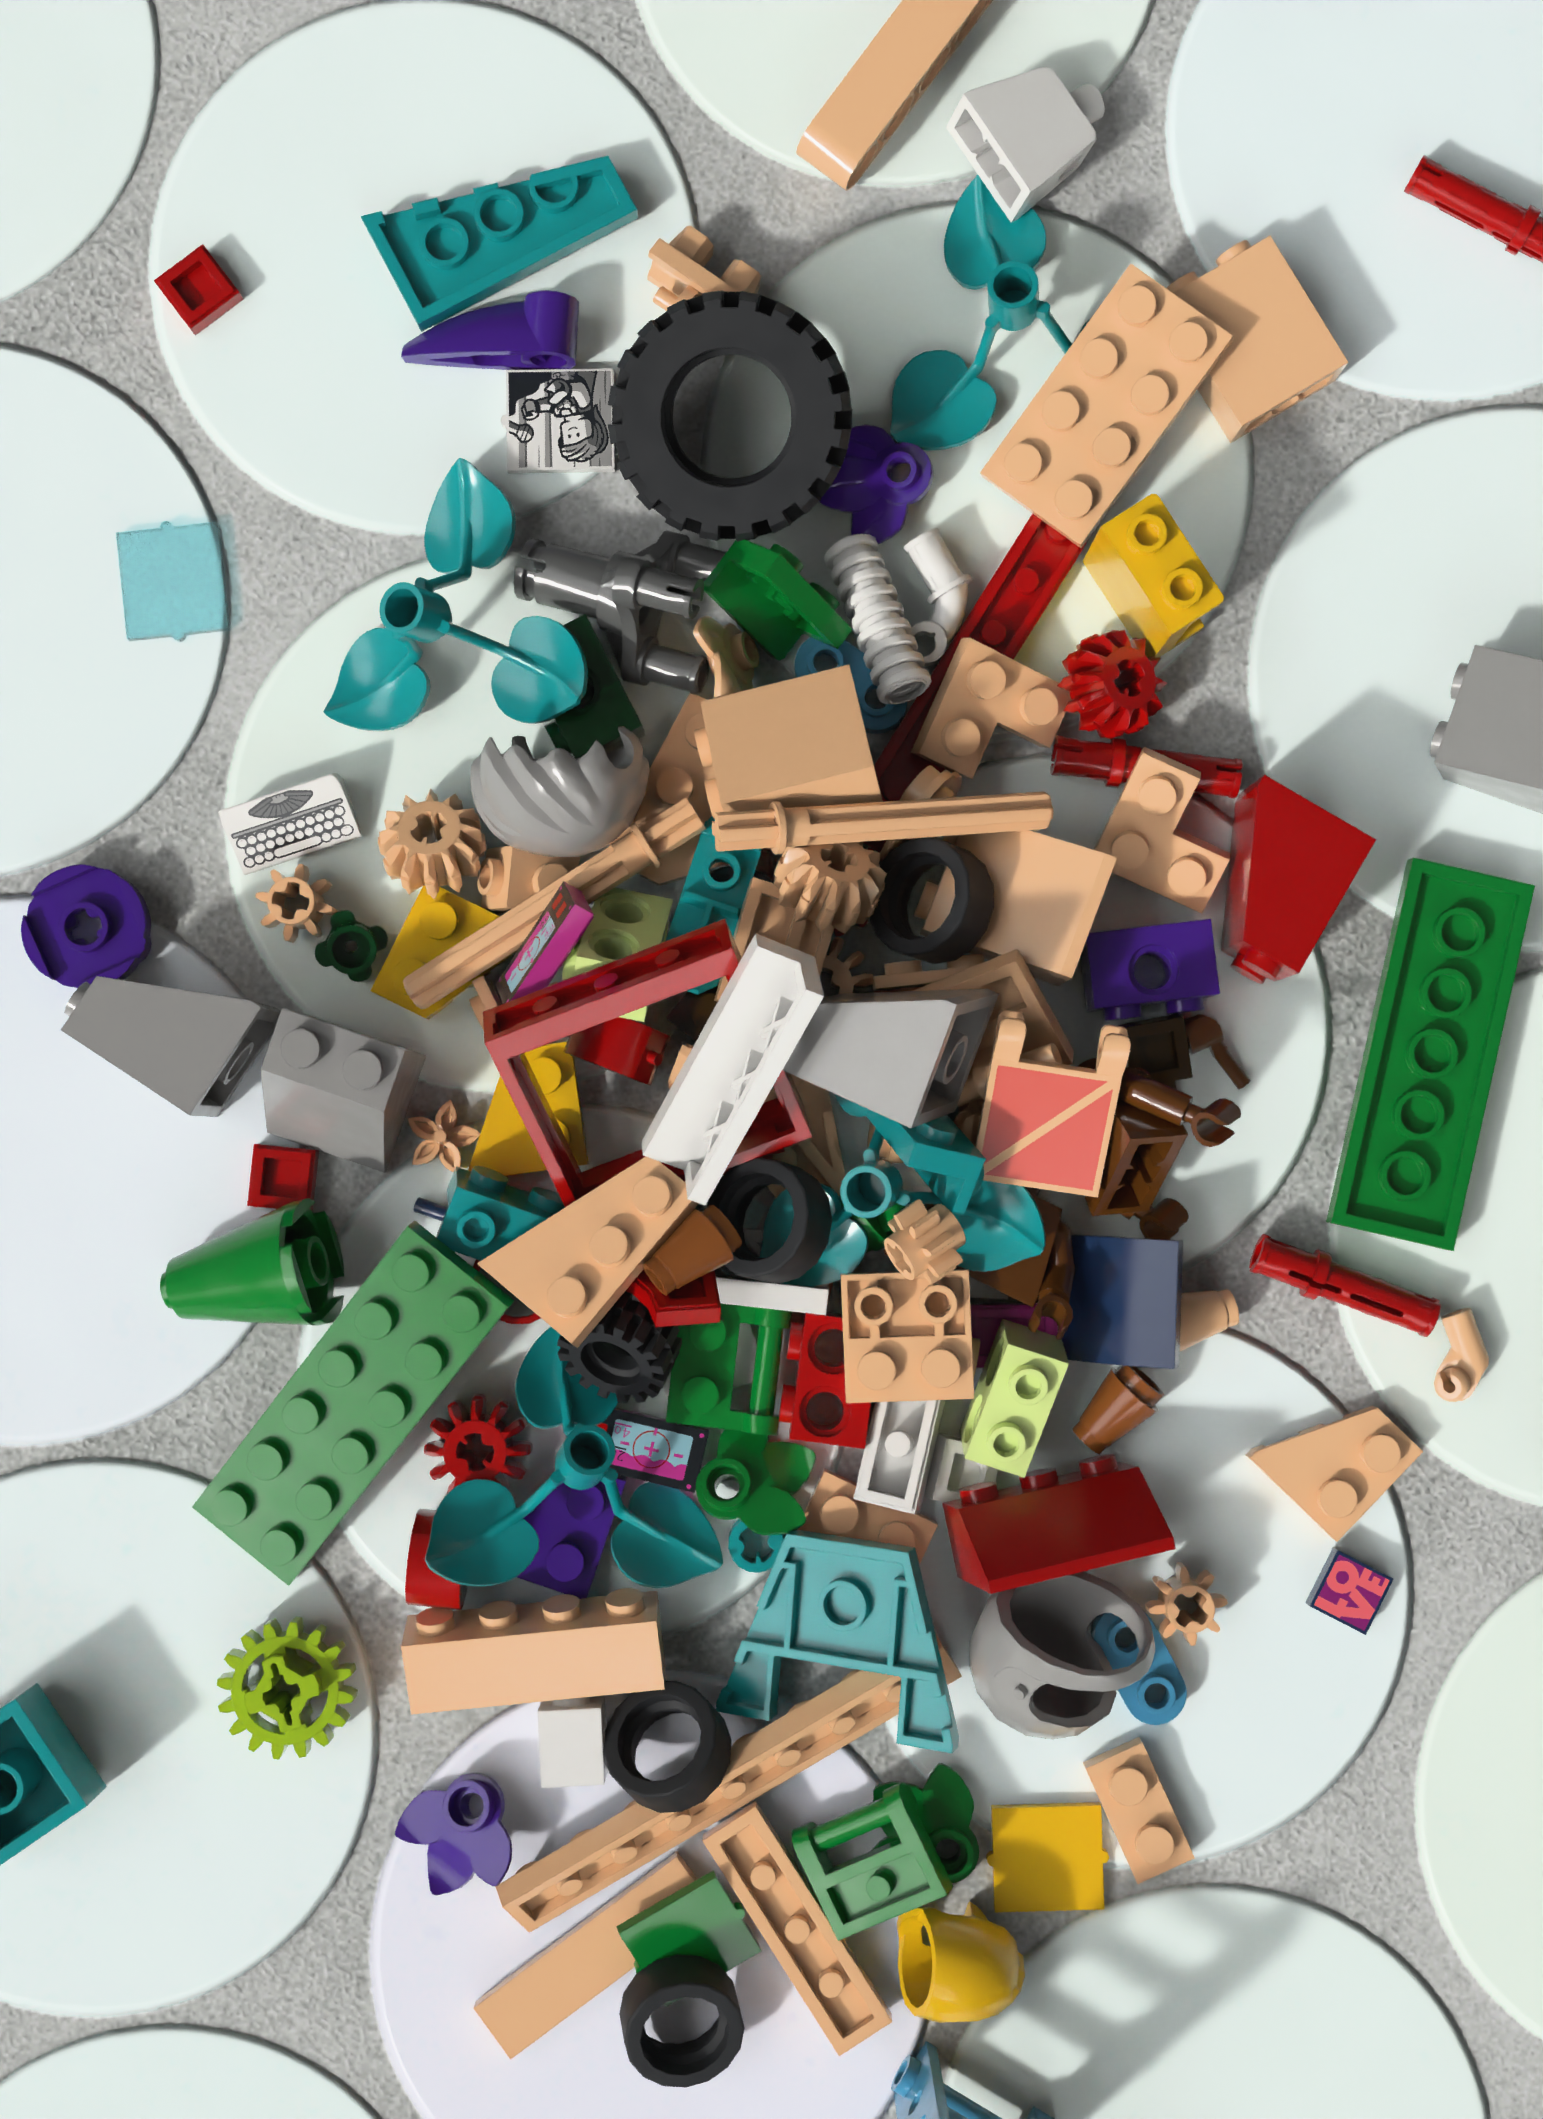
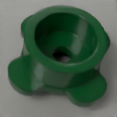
[315,910,388,982]

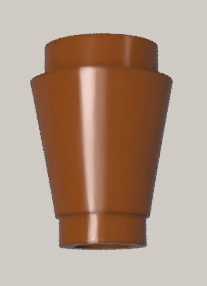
[643,1205,742,1295]
[1072,1365,1164,1455]

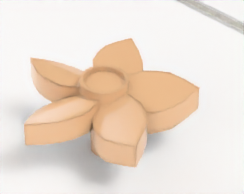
[408,1100,480,1173]

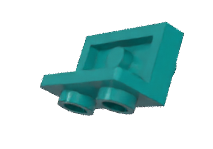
[866,1109,986,1215]
[436,1166,565,1261]

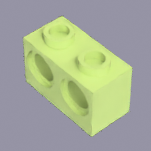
[562,887,673,1022]
[960,1319,1069,1478]

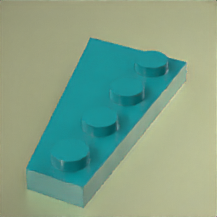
[361,156,638,332]

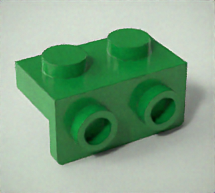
[704,539,853,661]

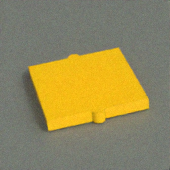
[986,1802,1109,1913]

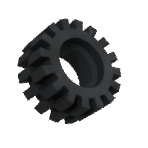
[557,1291,682,1403]

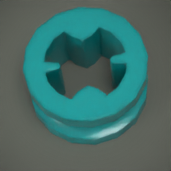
[728,1519,784,1573]

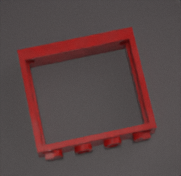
[483,919,812,1207]

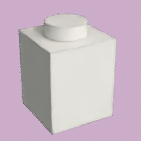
[537,1695,608,1788]

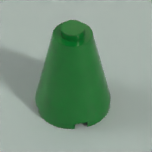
[160,1198,344,1326]

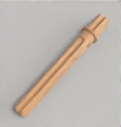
[712,791,1054,854]
[403,798,706,1009]

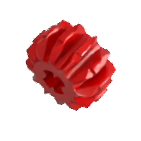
[1057,630,1168,739]
[424,1394,533,1494]

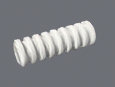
[824,534,932,704]

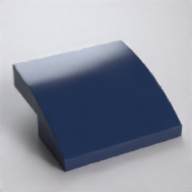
[1058,1234,1183,1369]

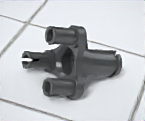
[513,530,726,695]

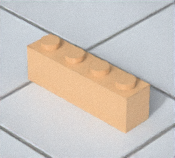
[401,1588,665,1715]

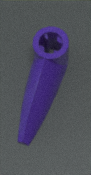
[401,291,579,370]

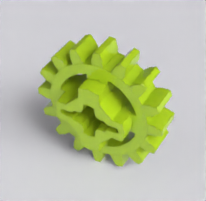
[216,1616,358,1760]

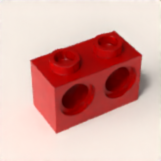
[779,1312,871,1449]

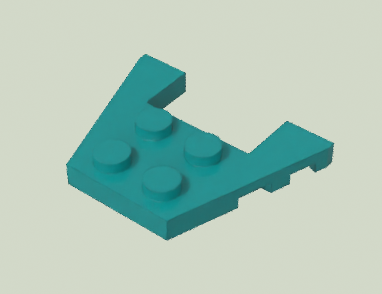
[716,1530,959,1753]

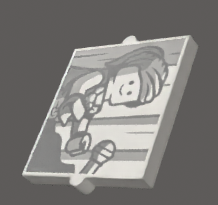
[500,368,615,474]

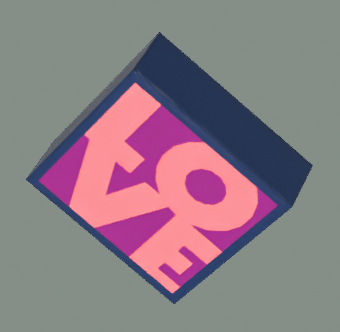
[1305,1547,1394,1635]

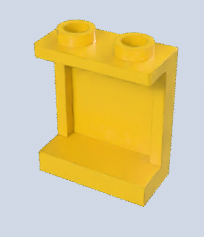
[1082,494,1224,657]

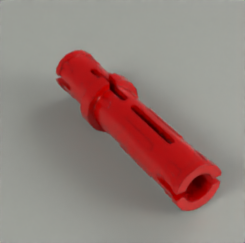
[1403,155,1543,263]
[1050,735,1243,799]
[1249,1234,1441,1337]

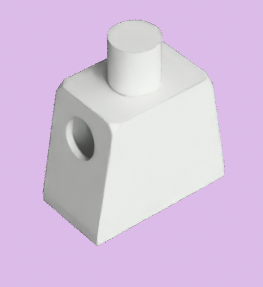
[946,66,1105,223]

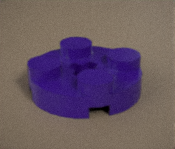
[21,864,152,988]

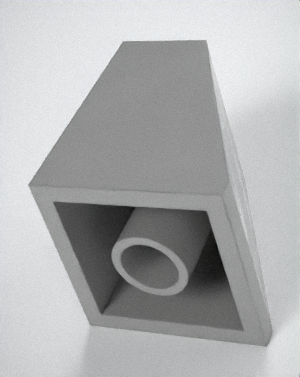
[1430,645,1543,814]
[61,976,281,1117]
[783,988,999,1128]
[260,1008,426,1173]

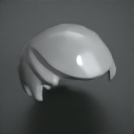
[470,726,650,857]

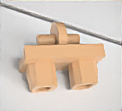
[647,225,761,311]

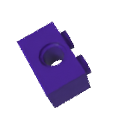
[1080,919,1220,1021]

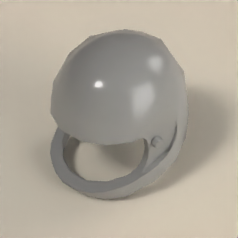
[969,1571,1156,1740]

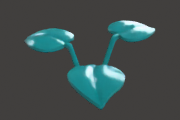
[890,175,1090,451]
[323,458,588,731]
[759,1094,1046,1286]
[425,1327,723,1588]

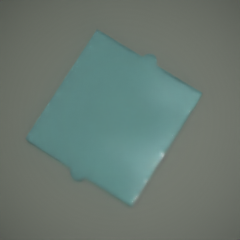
[116,521,230,642]

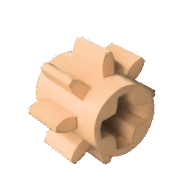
[255,864,337,943]
[884,1199,966,1284]
[1145,1562,1228,1646]

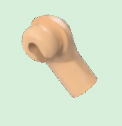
[1434,1308,1489,1402]

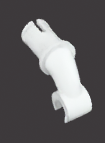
[904,527,973,667]

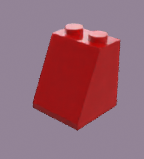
[1221,775,1377,984]

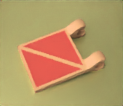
[975,1009,1131,1198]

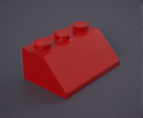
[942,1454,1176,1594]

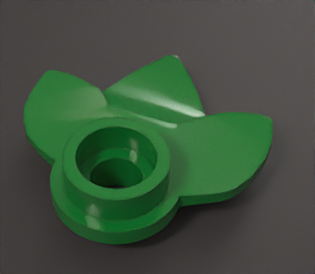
[696,1429,816,1536]
[871,1763,979,1883]

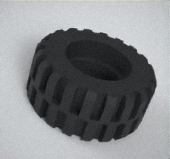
[608,291,853,542]

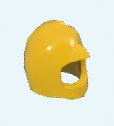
[896,1901,1025,2023]

